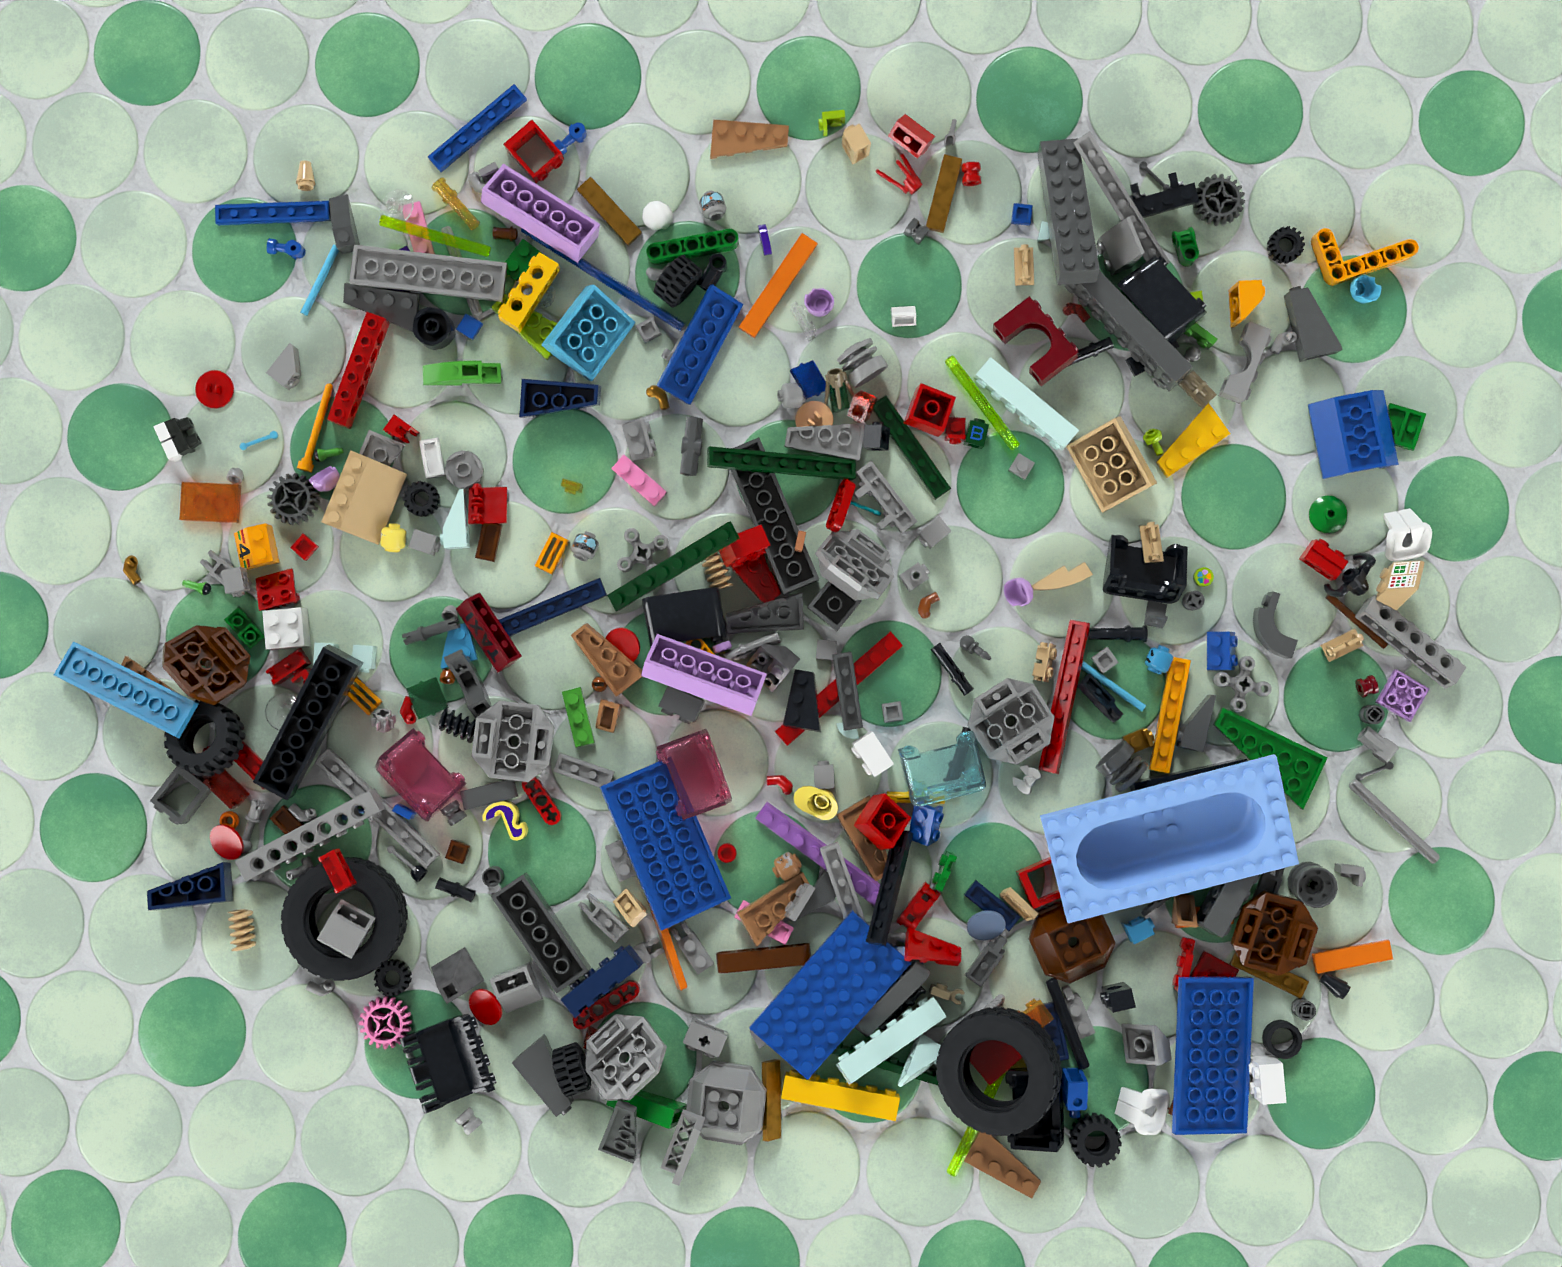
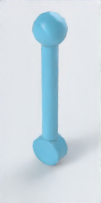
[239,431,278,450]

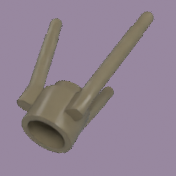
[824,368,858,409]

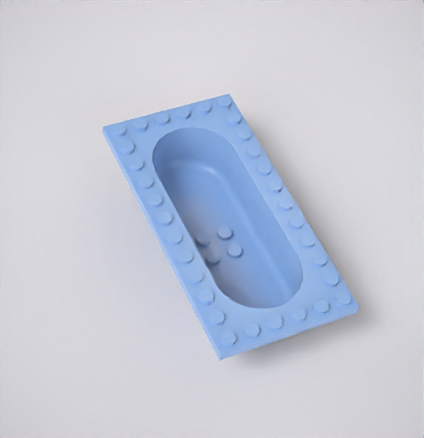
[1040,754,1299,923]

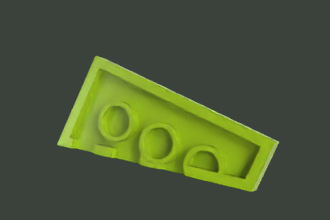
[492,294,557,360]

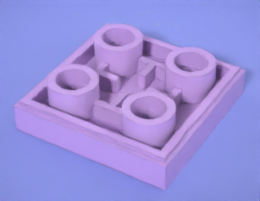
[1375,669,1429,722]

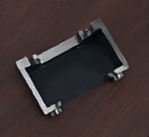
[1117,255,1207,344]
[1103,535,1188,604]
[642,587,726,648]
[1005,1066,1065,1152]

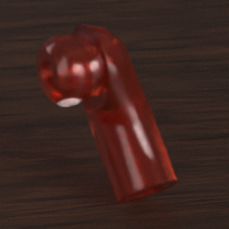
[1062,302,1091,323]

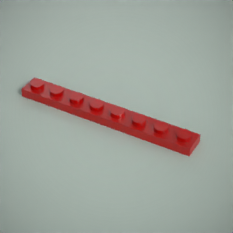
[1038,620,1090,774]
[775,631,903,746]

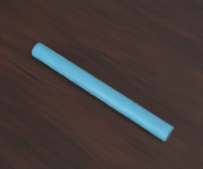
[300,244,339,316]
[1081,661,1146,711]

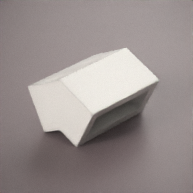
[891,306,916,327]

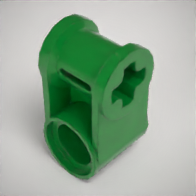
[1172,227,1199,267]

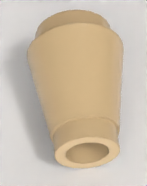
[296,160,315,191]

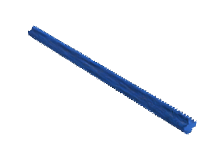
[521,228,686,332]

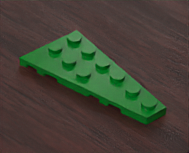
[1213,707,1328,810]

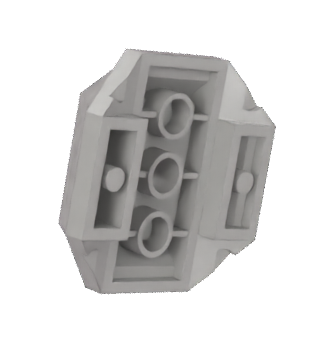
[815,529,894,601]
[968,678,1054,765]
[472,701,554,782]
[585,1014,667,1101]
[685,1060,767,1145]

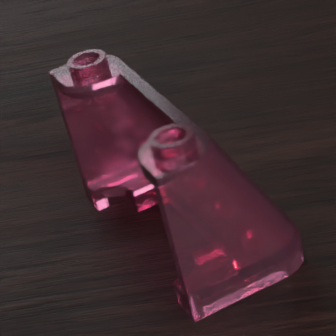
[375,728,467,822]
[656,729,732,820]

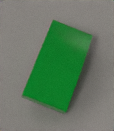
[224,606,265,649]

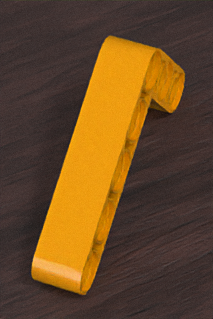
[1311,228,1419,286]

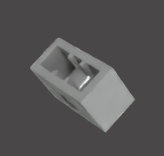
[683,1018,728,1058]

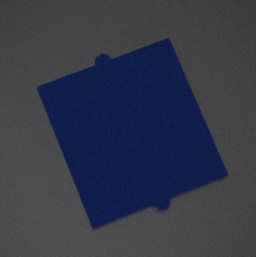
[790,360,826,399]

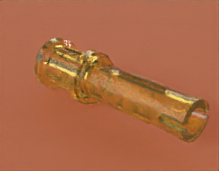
[431,177,480,230]

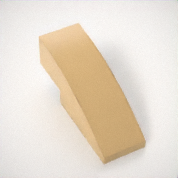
[1032,562,1093,591]

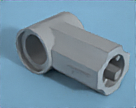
[1357,726,1399,764]

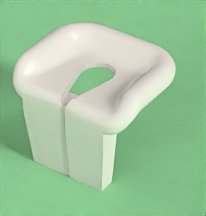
[1383,508,1432,562]
[1115,1087,1170,1135]

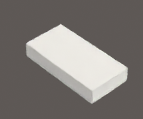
[419,437,446,479]

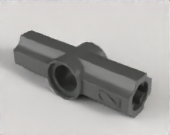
[680,416,703,476]

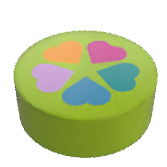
[1193,567,1214,587]

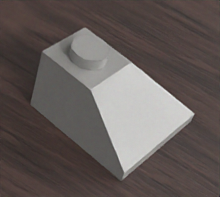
[1121,1023,1172,1066]

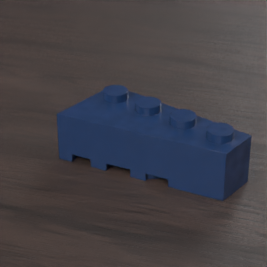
[561,944,644,1018]

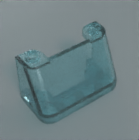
[898,730,986,806]

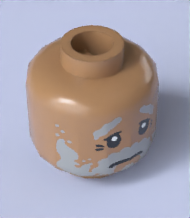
[772,852,802,881]

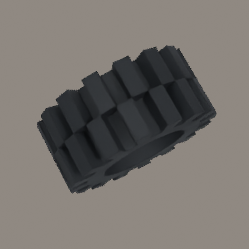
[1267,226,1305,264]
[403,481,440,517]
[374,959,412,997]

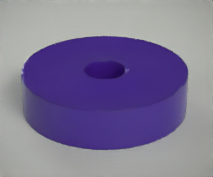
[758,224,772,256]

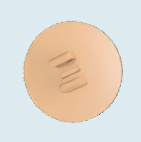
[795,401,833,427]

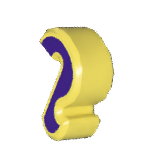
[482,800,528,841]

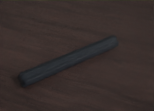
[1046,978,1090,1069]

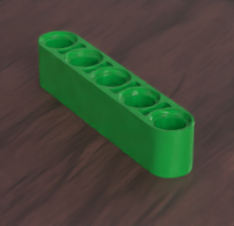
[646,229,739,265]

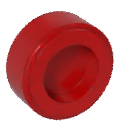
[717,843,737,863]

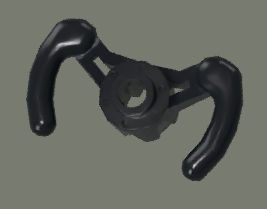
[1324,553,1376,597]

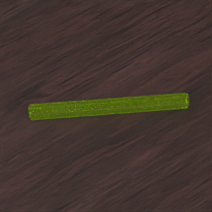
[379,215,491,257]
[945,355,1020,450]
[947,1073,1005,1177]

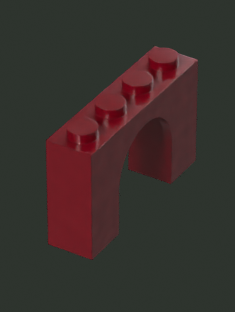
[993,296,1078,387]

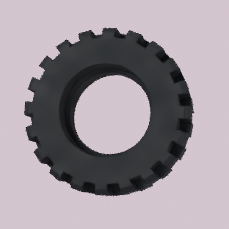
[164,700,245,777]

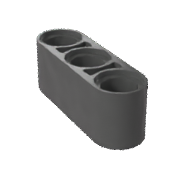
[460,780,518,810]

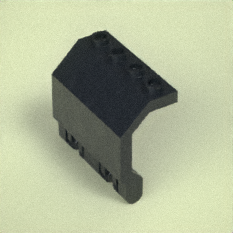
[399,1014,496,1114]

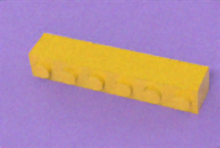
[781,1070,900,1121]

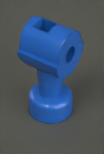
[554,123,587,155]
[267,238,306,260]

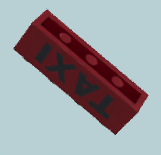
[456,592,522,673]

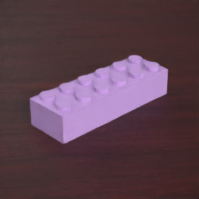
[481,164,600,263]
[641,634,767,716]

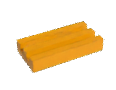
[535,532,569,575]
[347,676,383,715]

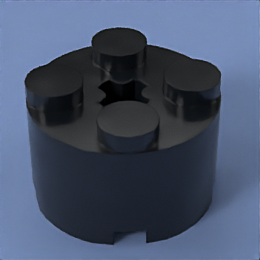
[413,307,456,350]

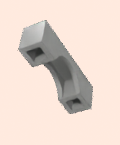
[1218,322,1272,404]

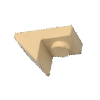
[613,888,647,928]

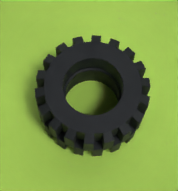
[654,255,702,308]
[552,1042,591,1097]
[1069,1113,1122,1168]

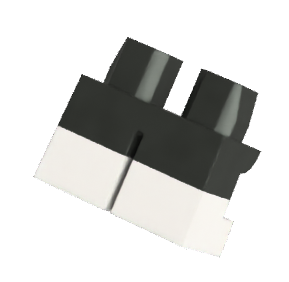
[153,417,202,462]

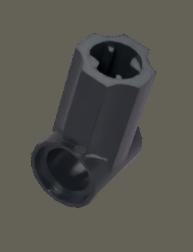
[697,253,727,291]

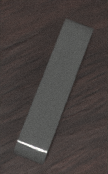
[854,959,930,1037]

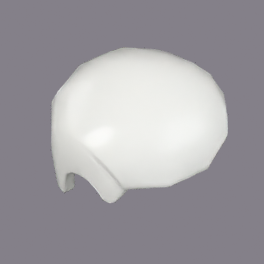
[642,201,673,231]

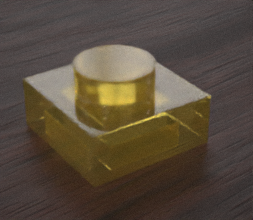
[561,479,583,495]

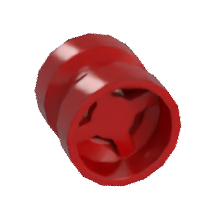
[962,162,981,186]

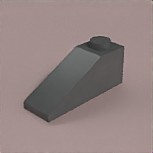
[329,194,360,254]
[1175,695,1216,752]
[796,870,836,920]

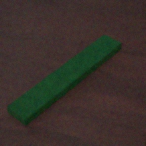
[870,395,951,500]

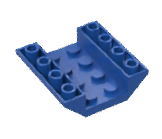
[1308,390,1399,479]

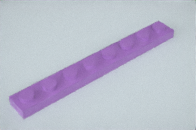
[755,802,880,906]

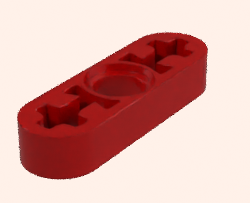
[826,479,855,533]
[522,777,562,825]

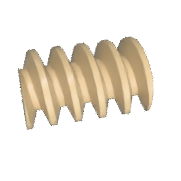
[702,552,733,590]
[227,909,256,951]

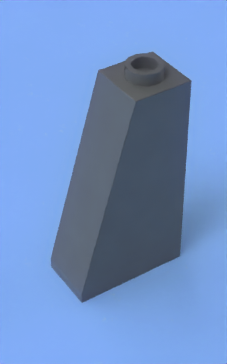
[1284,286,1343,362]
[512,1034,574,1117]

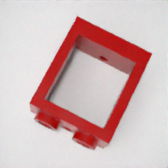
[503,120,564,183]
[1016,857,1061,909]

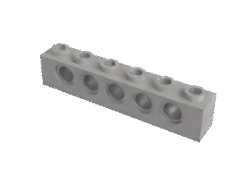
[1355,594,1466,689]

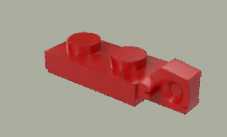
[1172,937,1196,991]

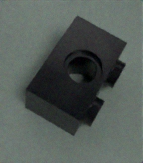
[1100,982,1136,1013]

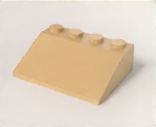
[1066,416,1157,513]
[321,450,408,545]

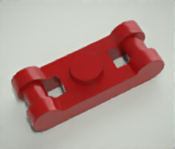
[896,882,941,930]

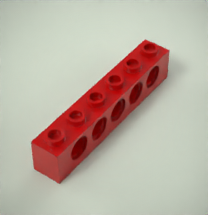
[327,312,390,429]

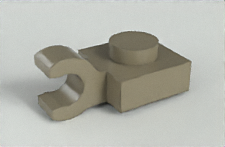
[929,982,965,1005]

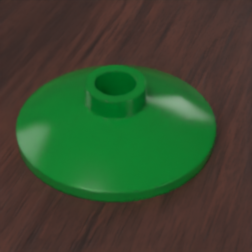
[1309,495,1347,534]

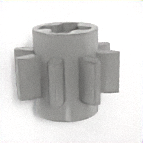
[371,709,396,733]

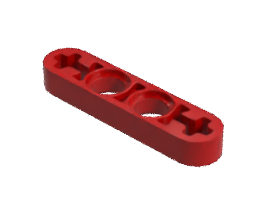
[573,980,640,1030]

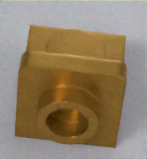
[1122,728,1155,753]

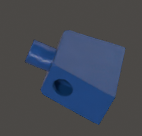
[1062,1068,1088,1118]

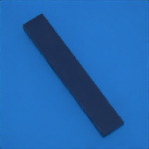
[499,578,607,637]

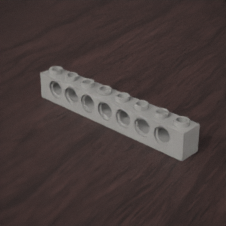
[235,788,386,882]

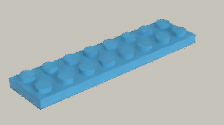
[54,641,199,738]

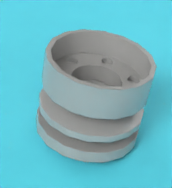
[837,338,888,388]

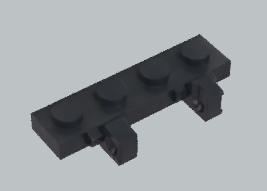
[1130,172,1199,218]

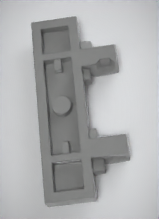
[853,461,917,534]

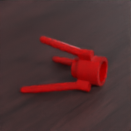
[876,153,923,195]

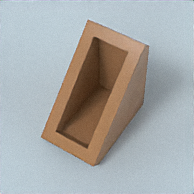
[595,699,622,733]
[1171,894,1198,928]

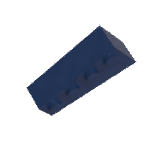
[519,379,601,418]
[147,862,233,911]

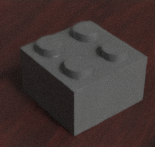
[807,581,862,632]
[659,686,705,724]

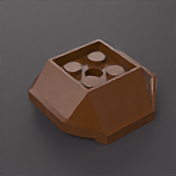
[162,625,251,705]
[1231,891,1318,976]
[1028,901,1116,984]

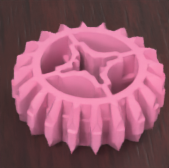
[359,996,412,1049]

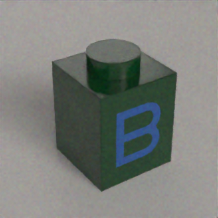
[963,418,989,449]

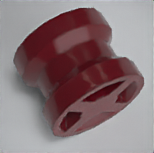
[1355,675,1379,698]

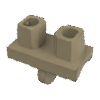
[1178,370,1217,409]

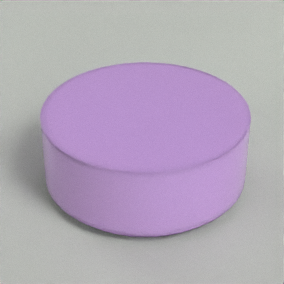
[712,640,732,654]

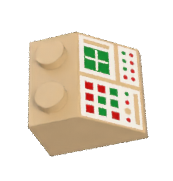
[1376,561,1425,610]

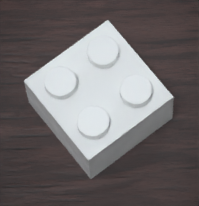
[262,607,311,650]
[851,731,894,777]
[1249,1055,1286,1105]

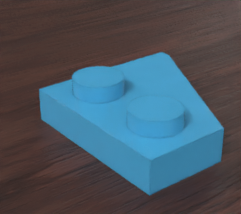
[441,623,478,669]

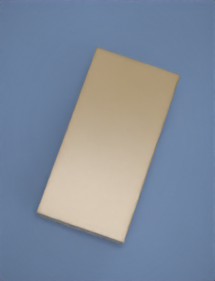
[999,887,1038,921]

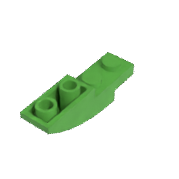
[423,361,501,386]

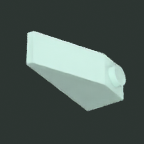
[440,489,470,550]
[897,1034,941,1087]

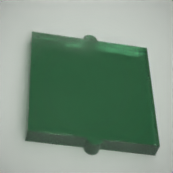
[406,677,449,720]

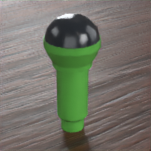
[314,448,344,462]
[182,580,212,595]

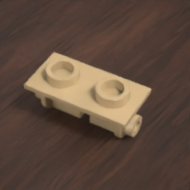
[1014,244,1034,286]
[1139,522,1164,563]
[1320,628,1364,662]
[1032,642,1057,683]

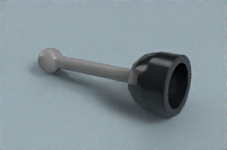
[387,846,428,883]

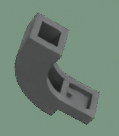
[1253,591,1298,659]
[444,649,492,718]

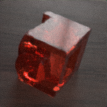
[847,390,878,423]

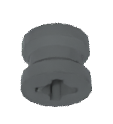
[1182,591,1205,611]

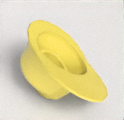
[794,786,838,820]

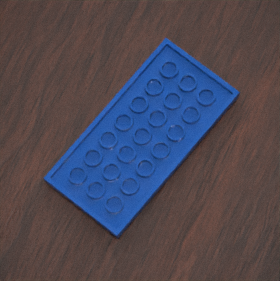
[599,756,731,931]
[749,910,911,1080]
[1172,977,1254,1135]

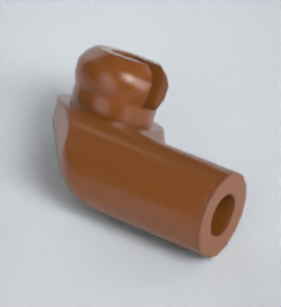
[918,592,940,619]

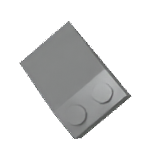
[1096,217,1145,276]

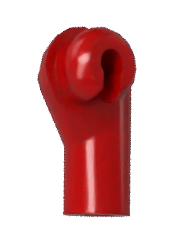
[400,696,417,724]
[767,775,793,795]

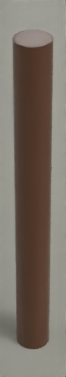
[1325,595,1388,649]

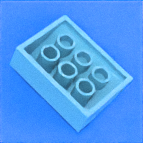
[542,284,636,381]

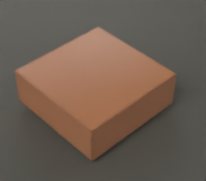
[795,531,806,553]

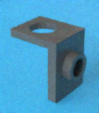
[1144,601,1168,629]

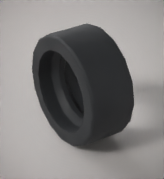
[1262,1020,1303,1059]

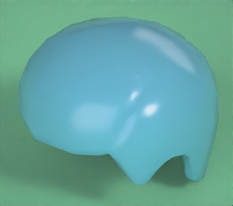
[1350,274,1382,304]

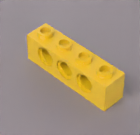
[498,252,560,333]

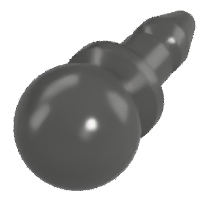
[960,635,991,660]

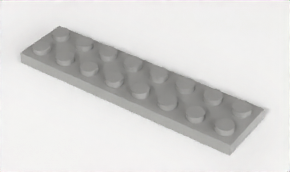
[349,245,508,302]

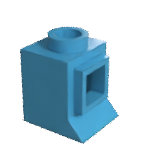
[1121,916,1155,944]

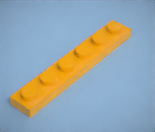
[1149,657,1191,773]

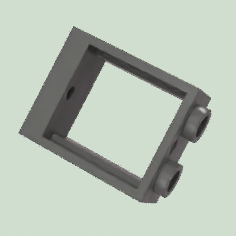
[150,766,215,825]

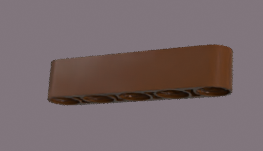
[716,943,811,973]

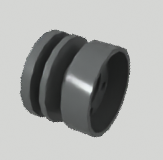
[1096,740,1149,792]
[1288,862,1338,908]

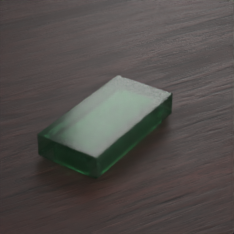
[829,371,850,413]

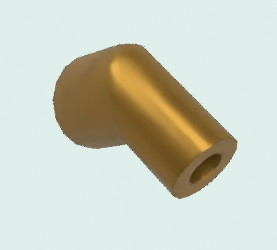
[646,385,670,410]
[123,555,142,585]

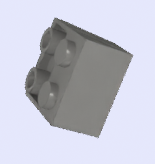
[317,899,376,959]
[490,962,543,1013]

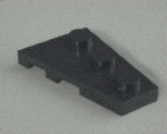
[783,669,821,732]

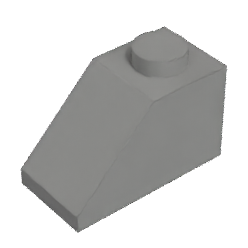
[266,343,301,390]
[918,516,951,549]

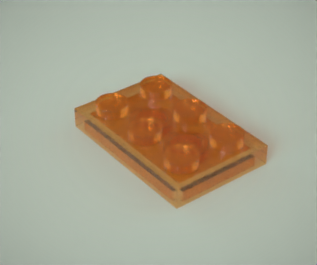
[179,482,241,523]

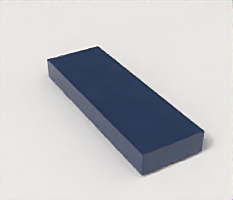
[964,879,1021,931]
[1038,1002,1070,1061]

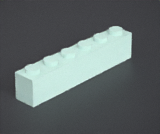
[974,357,1079,451]
[836,997,947,1084]

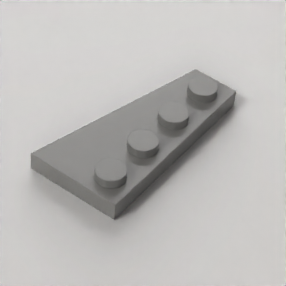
[784,423,866,461]

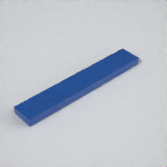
[428,84,527,172]
[215,201,331,225]

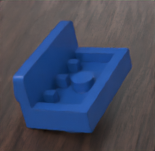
[1207,631,1238,670]
[909,802,944,846]

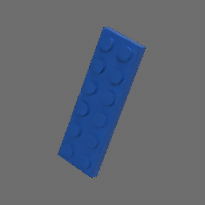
[656,285,744,405]

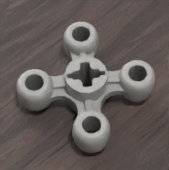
[617,528,668,572]
[1213,656,1271,713]

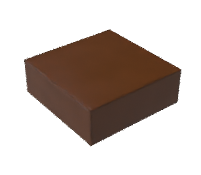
[445,839,470,864]

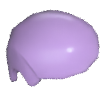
[804,288,834,317]
[309,466,340,492]
[1004,578,1033,607]

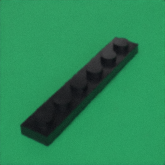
[866,831,913,946]

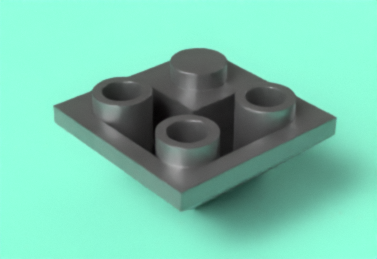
[745,644,800,692]
[431,947,484,1004]

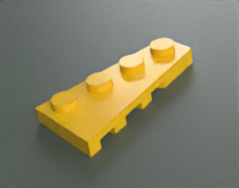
[1156,403,1231,478]

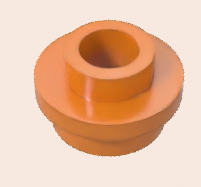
[219,811,239,829]

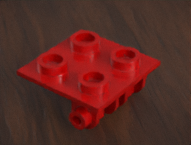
[468,483,507,524]
[255,568,300,611]

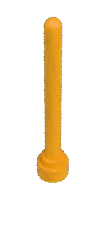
[297,383,333,473]

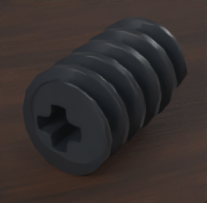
[439,707,476,743]

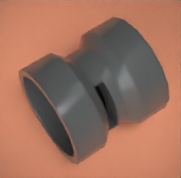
[903,218,930,245]
[1359,705,1385,724]
[440,800,467,826]
[482,866,504,887]
[1291,998,1316,1021]

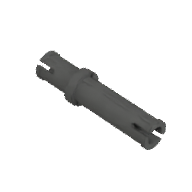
[402,616,460,645]

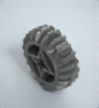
[1193,174,1245,226]
[267,473,320,525]

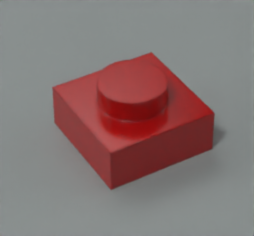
[290,533,319,561]

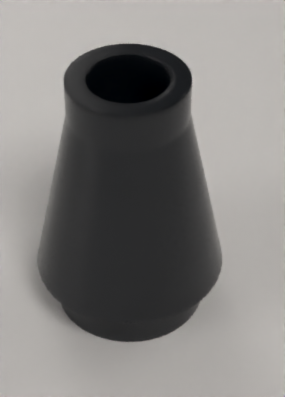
[1319,972,1351,999]

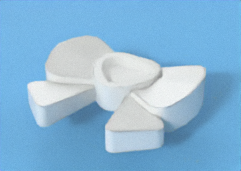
[1012,765,1042,795]

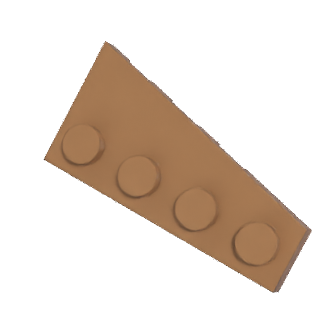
[571,623,643,697]
[737,872,809,947]
[963,1131,1041,1199]

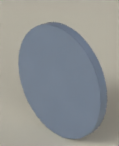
[967,911,1006,940]

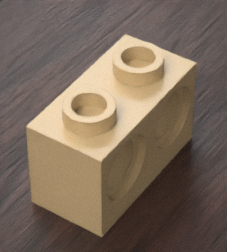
[842,123,871,164]

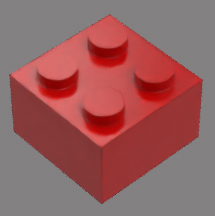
[904,383,956,437]
[719,525,771,568]
[854,793,911,850]

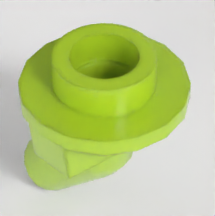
[1143,429,1164,456]

